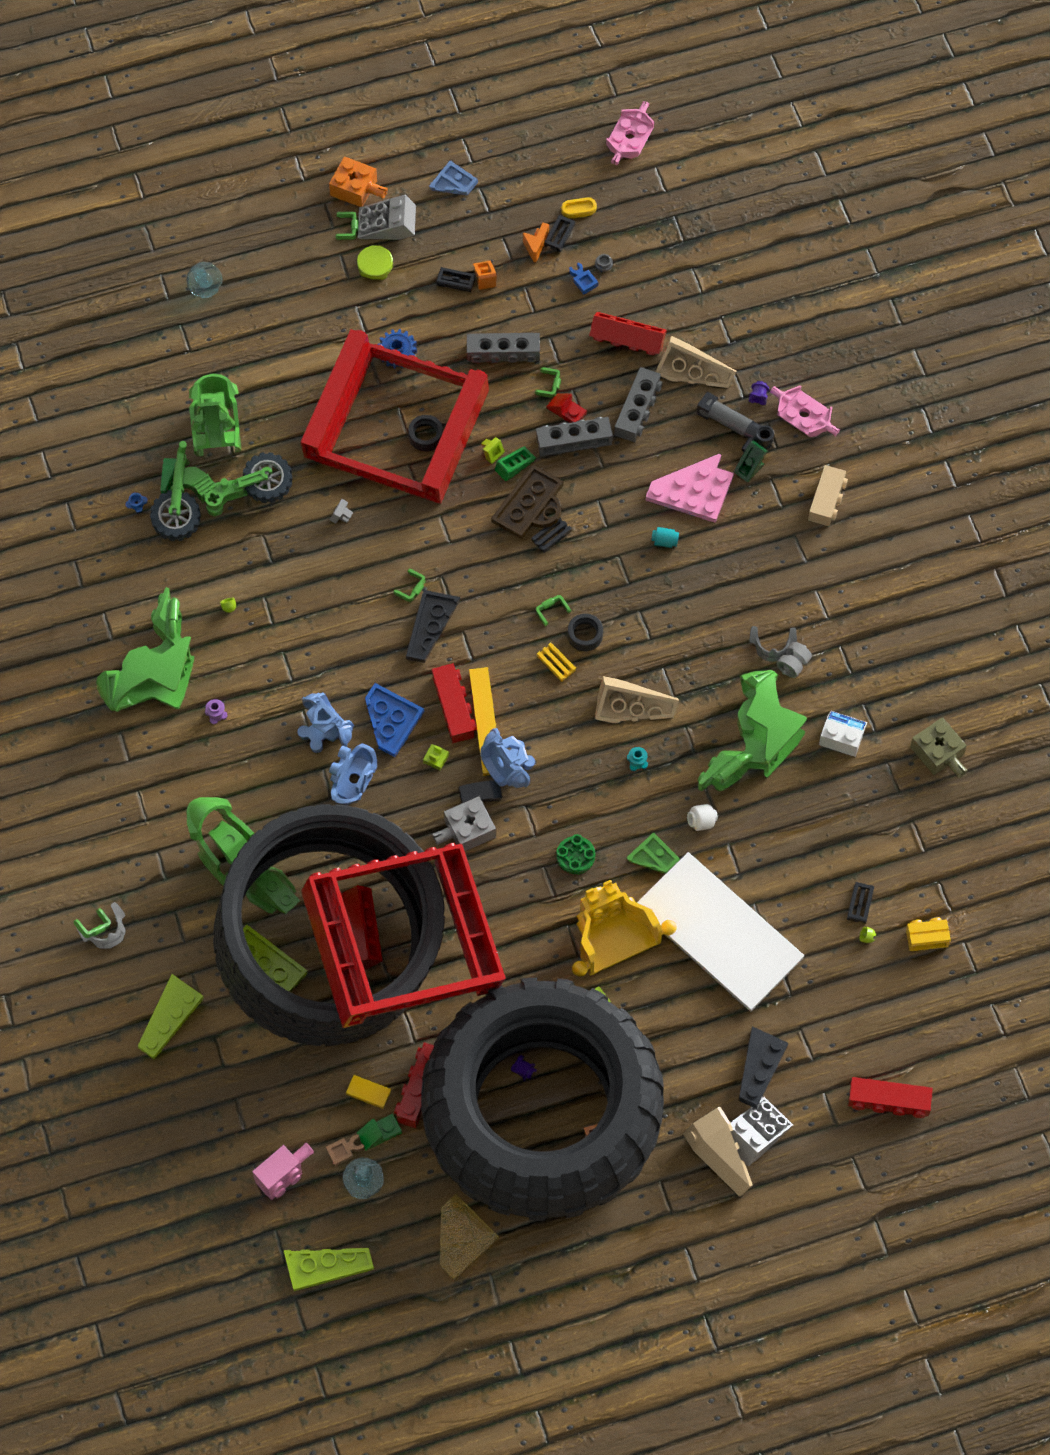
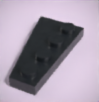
[406,590,460,663]
[738,1026,789,1109]

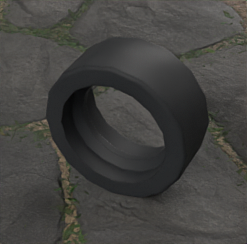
[408,415,443,452]
[567,614,603,652]

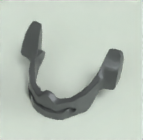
[750,626,797,662]

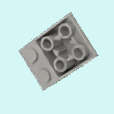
[358,195,416,240]
[730,1097,793,1166]

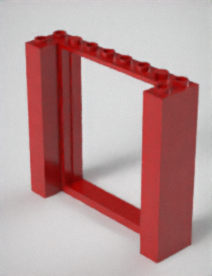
[301,329,489,504]
[301,843,506,1028]

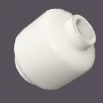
[687,804,718,831]

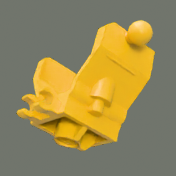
[572,880,677,977]

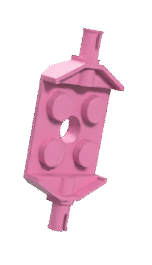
[606,101,654,165]
[770,386,840,437]

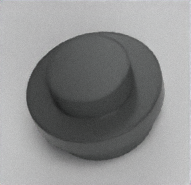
[595,254,613,271]

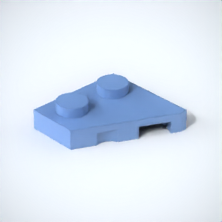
[429,161,478,195]

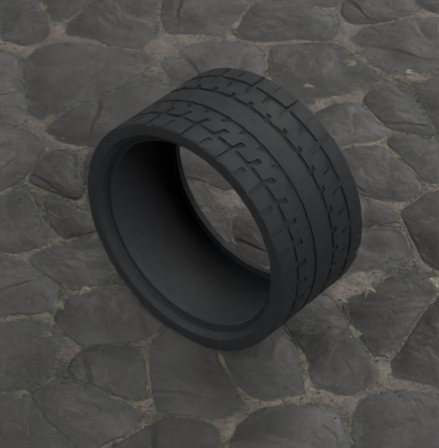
[213,804,445,1046]

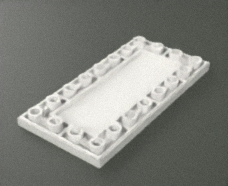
[637,852,804,1012]

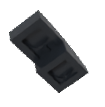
[458,780,503,804]

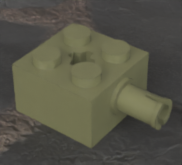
[910,717,968,778]

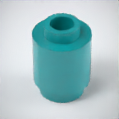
[651,527,679,548]

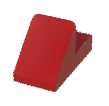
[546,393,587,423]

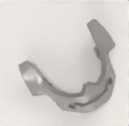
[76,902,126,948]

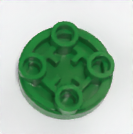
[556,834,595,875]

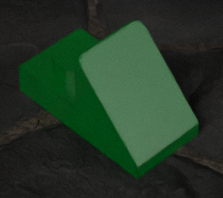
[357,1114,402,1151]

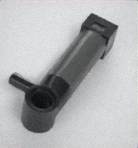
[697,392,774,452]

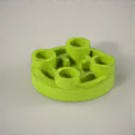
[357,246,393,280]

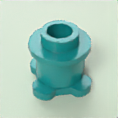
[627,747,648,771]

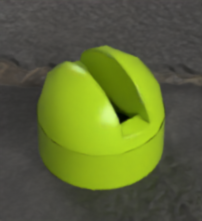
[220,598,236,613]
[859,926,876,943]

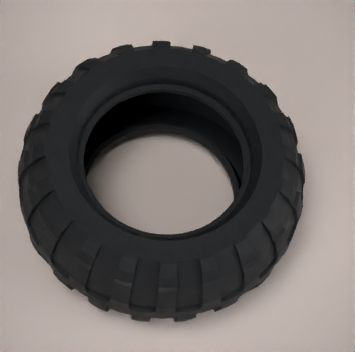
[421,978,664,1221]

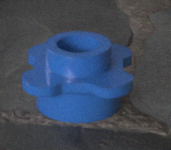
[126,493,148,512]

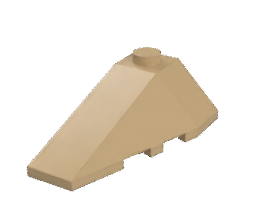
[655,336,736,388]
[595,676,679,723]
[683,1107,753,1197]

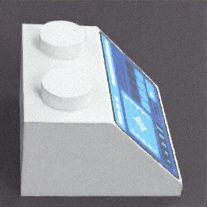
[819,711,867,757]

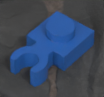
[569,262,598,295]

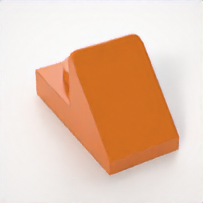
[523,222,549,263]
[473,260,497,290]

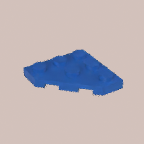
[365,683,424,757]

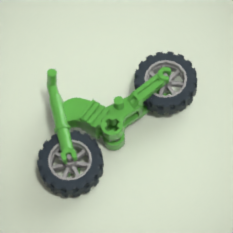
[150,441,292,541]

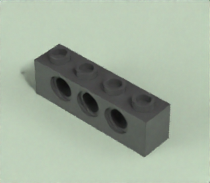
[467,333,540,363]
[614,367,663,442]
[536,417,613,457]

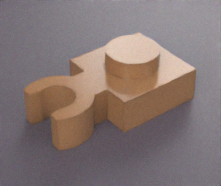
[326,1135,364,1167]

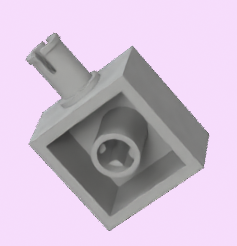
[432,796,496,851]

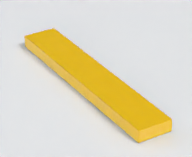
[469,667,496,776]

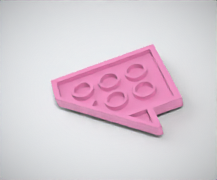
[646,454,734,523]

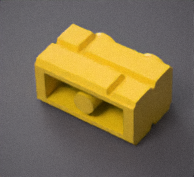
[906,918,951,951]

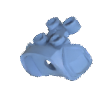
[298,693,354,753]
[480,728,535,788]
[329,743,377,805]

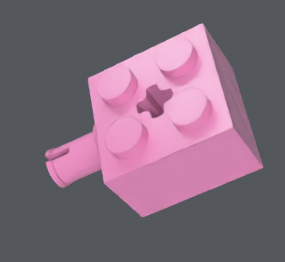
[252,1143,314,1200]

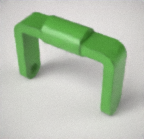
[335,212,359,240]
[535,367,561,398]
[393,569,425,602]
[536,595,571,626]
[74,908,111,938]

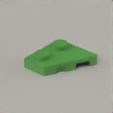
[627,832,680,874]

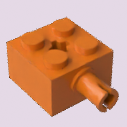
[329,156,388,207]

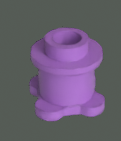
[205,699,227,724]

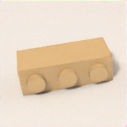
[808,465,848,526]

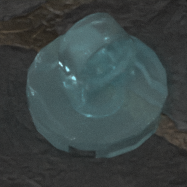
[186,262,223,298]
[343,1158,384,1199]

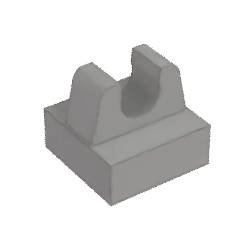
[330,499,353,523]

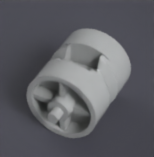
[776,642,812,678]

